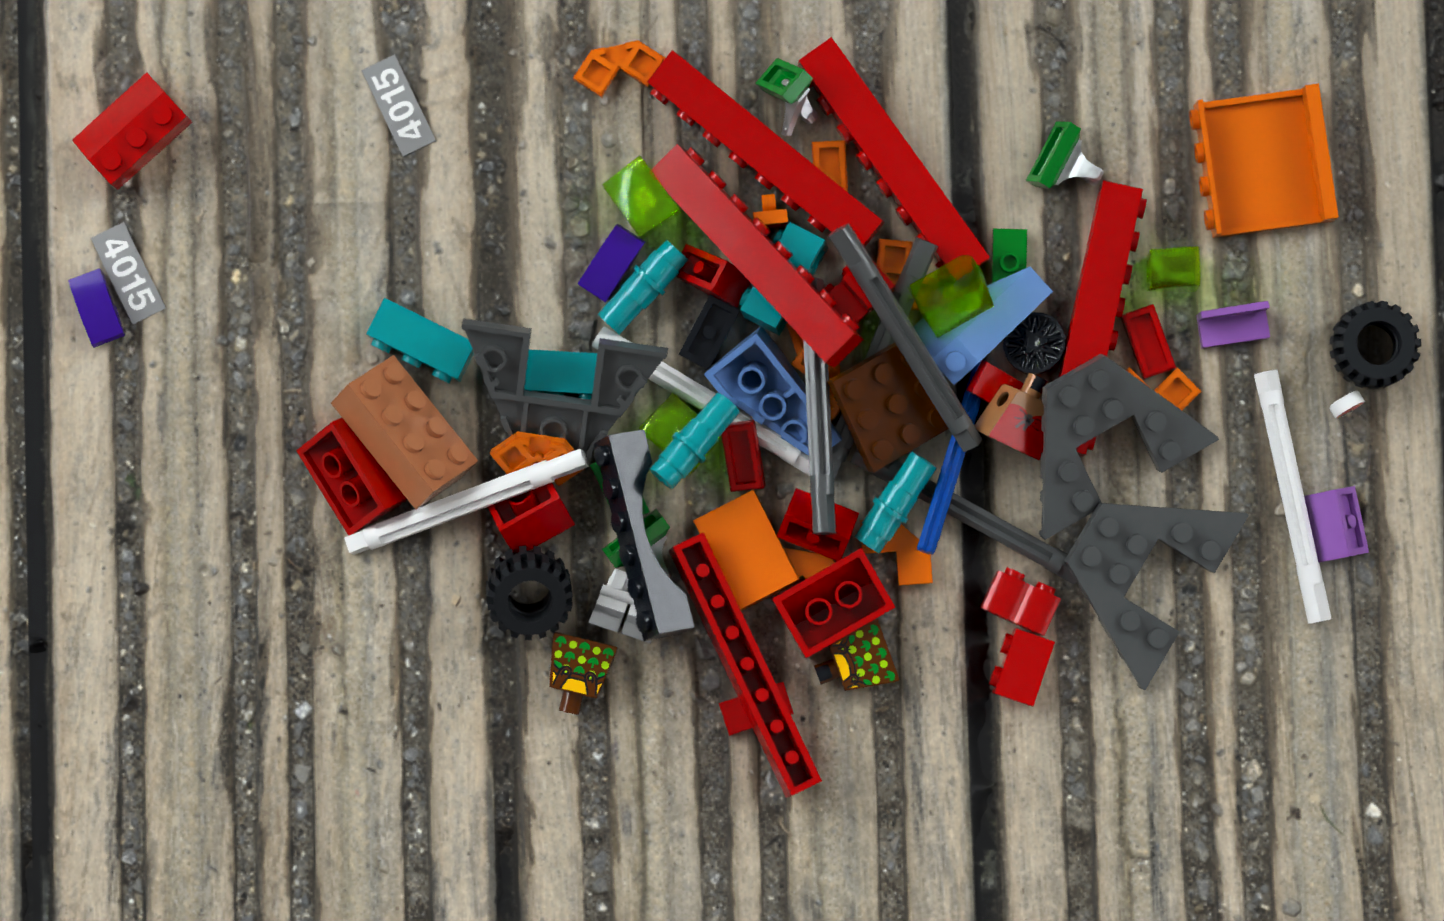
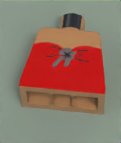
[974,373,1048,460]

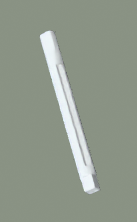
[592,326,810,476]
[1254,370,1332,624]
[344,449,589,555]

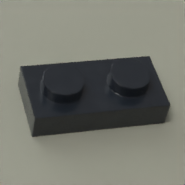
[679,294,740,370]

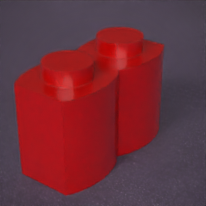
[980,567,1061,636]

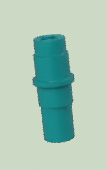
[598,239,688,335]
[650,393,740,489]
[855,451,937,553]

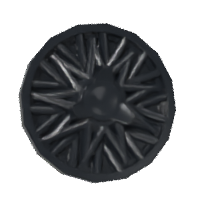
[1003,312,1066,374]

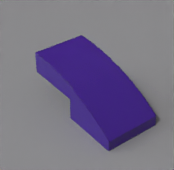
[578,224,646,303]
[68,268,125,348]

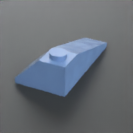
[913,266,1053,385]
[704,326,842,456]

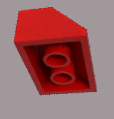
[72,72,193,190]
[296,417,408,536]
[772,548,895,659]

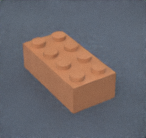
[331,355,478,509]

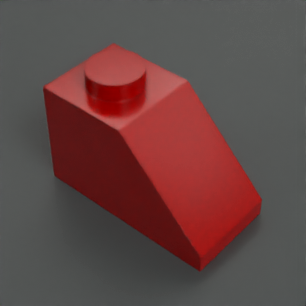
[676,244,750,308]

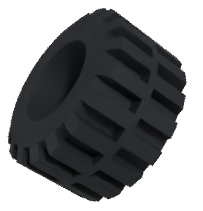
[1329,301,1422,389]
[486,545,573,640]

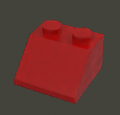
[488,462,575,553]

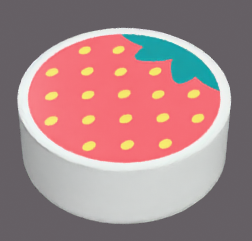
[1329,391,1365,419]

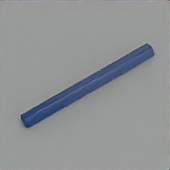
[917,362,982,555]

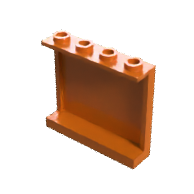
[1189,83,1339,238]

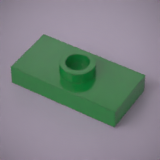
[991,228,1027,284]

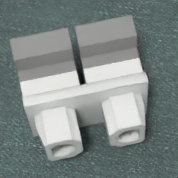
[588,569,652,643]

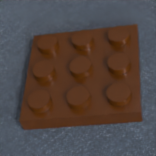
[827,342,948,473]

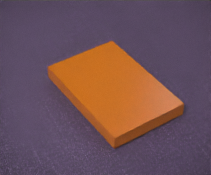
[693,490,800,611]

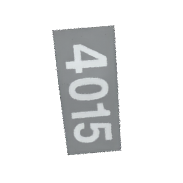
[361,54,436,156]
[91,222,166,325]

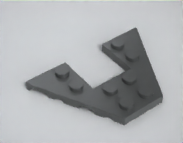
[462,318,668,460]
[1039,354,1219,540]
[1064,503,1249,690]

